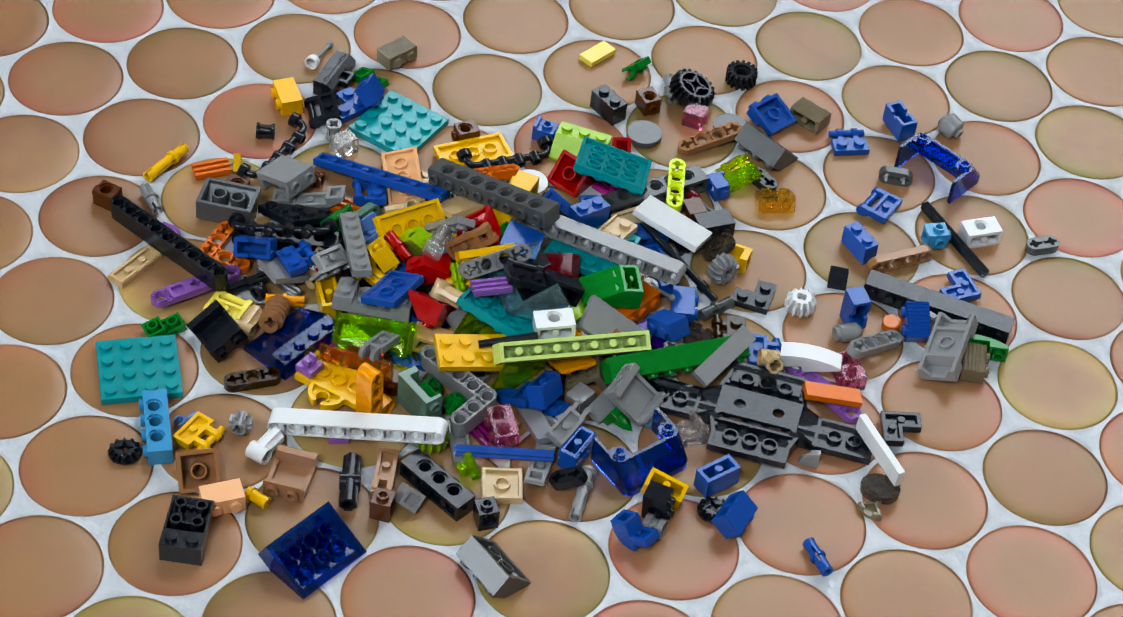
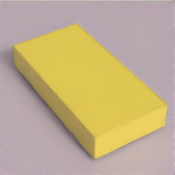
[579,41,616,67]

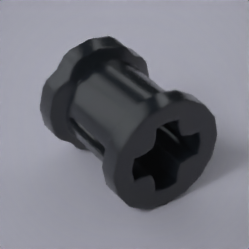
[256,122,275,139]

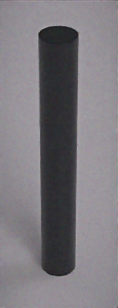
[478,332,538,348]

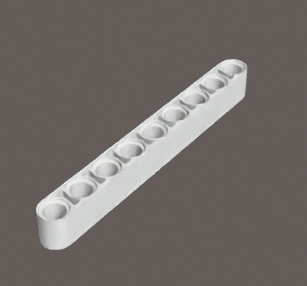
[267,407,448,445]

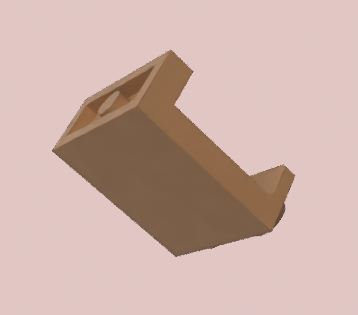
[263,444,318,503]

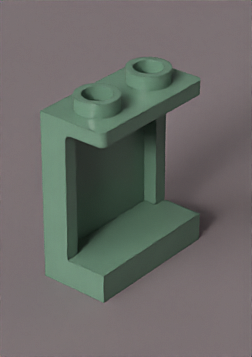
[397,366,443,418]

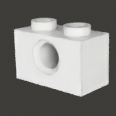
[958,216,1003,248]
[532,308,576,339]

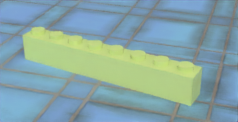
[492,330,651,365]

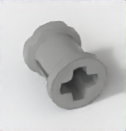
[326,118,342,142]

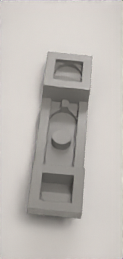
[271,185,347,208]
[524,442,557,486]

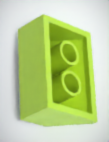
[548,121,613,161]

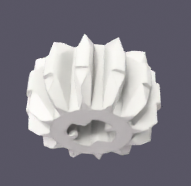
[784,287,817,318]

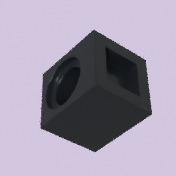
[473,496,500,531]

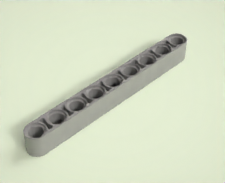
[526,215,687,285]

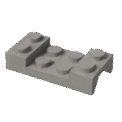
[332,277,417,323]
[917,312,978,382]

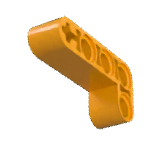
[356,362,395,414]

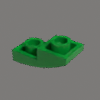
[141,312,187,337]
[968,334,1009,362]

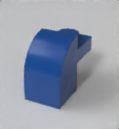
[610,509,661,551]

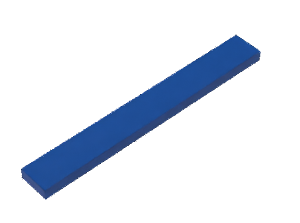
[313,152,450,203]

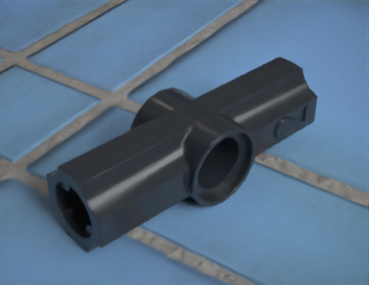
[339,452,361,511]

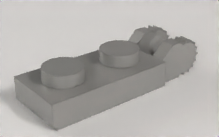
[358,330,400,362]
[544,398,592,448]

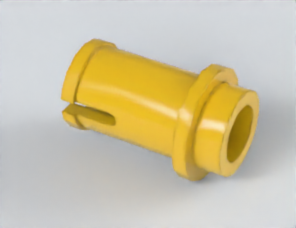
[244,486,271,509]

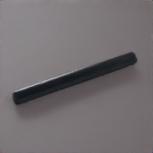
[921,201,989,277]

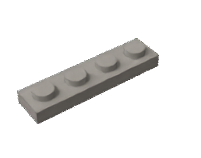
[425,216,476,237]

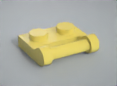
[203,290,255,320]

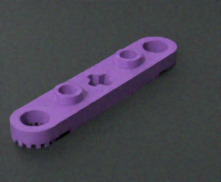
[151,264,241,308]
[785,367,861,423]

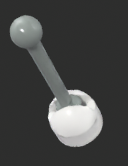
[305,42,333,70]
[644,277,676,301]

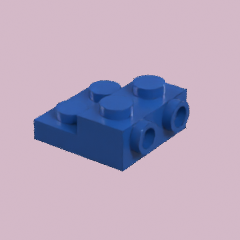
[746,93,797,137]

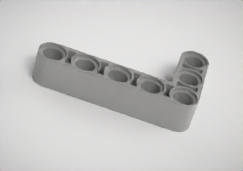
[421,345,497,437]

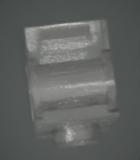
[329,128,359,158]

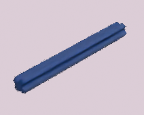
[454,444,555,462]

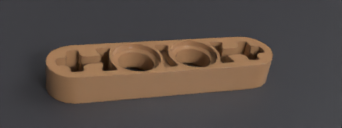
[678,122,742,156]
[867,244,934,273]

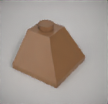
[174,448,221,494]

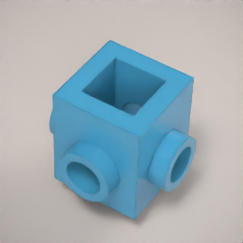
[921,222,951,249]

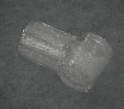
[421,224,453,262]

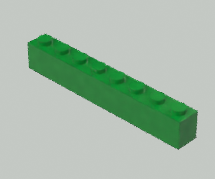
[600,336,751,385]

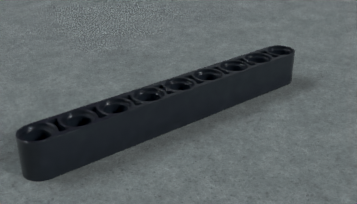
[110,195,229,291]

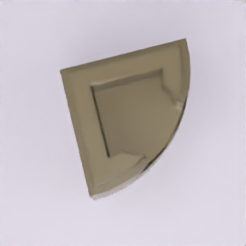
[857,501,882,521]

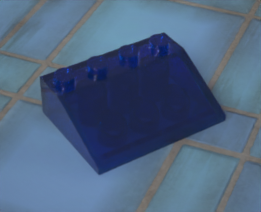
[243,307,341,381]
[258,501,367,599]

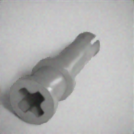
[568,465,598,522]

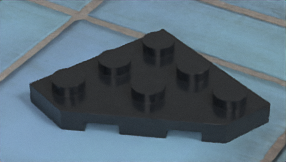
[258,201,333,227]

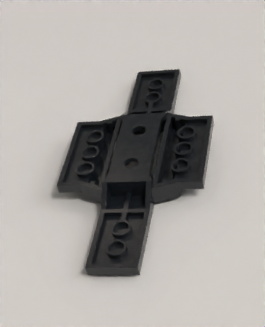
[645,360,872,469]

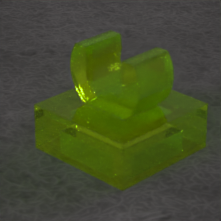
[456,451,481,481]

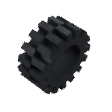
[725,60,758,91]

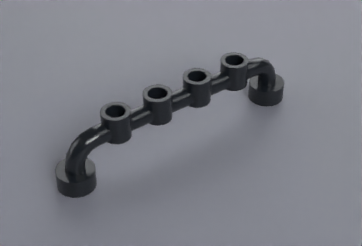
[237,112,307,178]
[456,135,553,169]
[228,212,338,239]

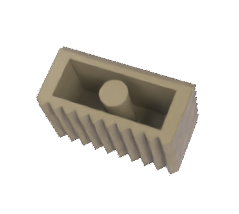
[377,36,417,71]
[790,97,831,134]
[959,342,990,384]

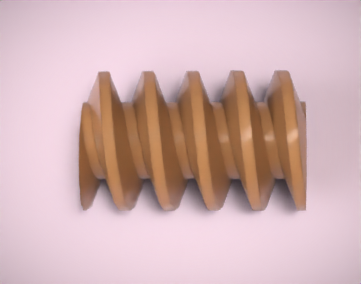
[258,295,291,334]

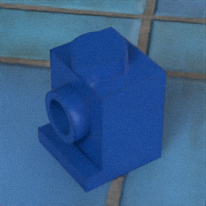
[532,115,559,142]
[707,171,730,202]

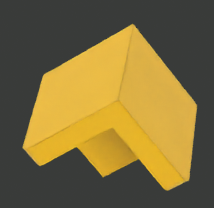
[729,242,753,274]

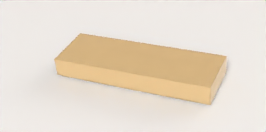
[108,245,162,289]

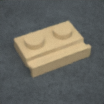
[598,214,638,240]

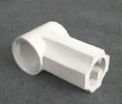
[245,427,284,466]

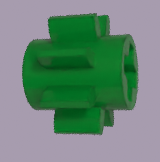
[443,392,467,415]

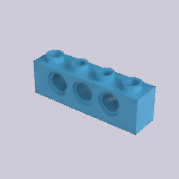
[139,389,173,465]

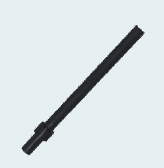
[640,221,718,302]

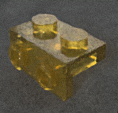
[755,188,796,213]

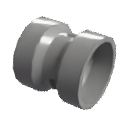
[642,513,668,540]

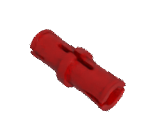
[384,230,413,265]

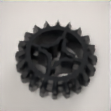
[668,69,715,111]

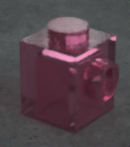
[681,101,710,131]

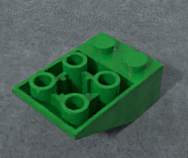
[578,265,644,308]

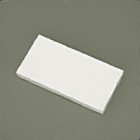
[632,195,712,253]

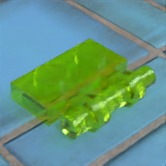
[715,153,762,193]

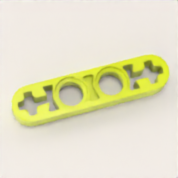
[666,158,686,212]

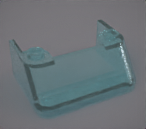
[489,241,571,321]

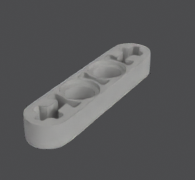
[458,244,531,279]
[846,330,903,359]

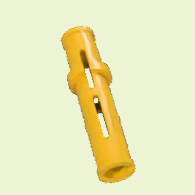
[143,143,190,182]

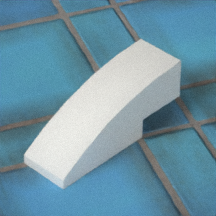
[780,342,843,372]

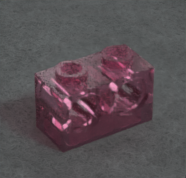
[830,350,868,391]
[483,404,520,448]

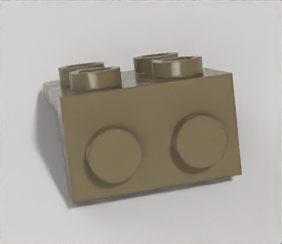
[564,356,609,392]

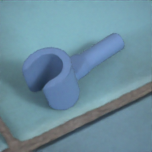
[173,411,198,429]

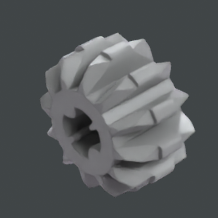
[707,252,739,285]

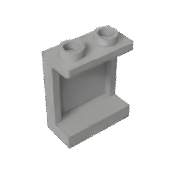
[256,155,316,198]
[604,362,666,425]

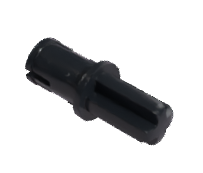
[228,271,267,295]

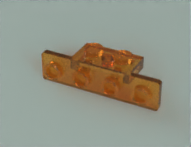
[319,343,393,380]

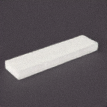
[855,414,905,487]

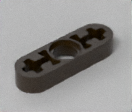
[224,366,281,393]

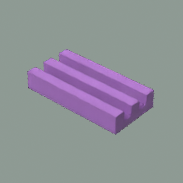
[470,276,513,297]

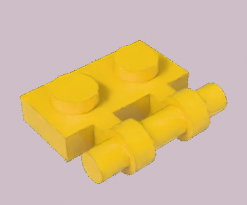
[172,411,226,449]

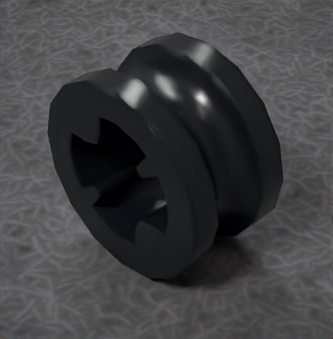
[249,281,268,301]

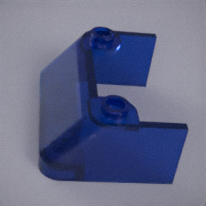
[894,133,980,204]
[590,407,688,496]

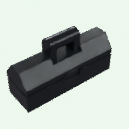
[313,50,356,95]

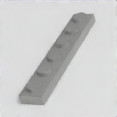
[339,212,372,277]

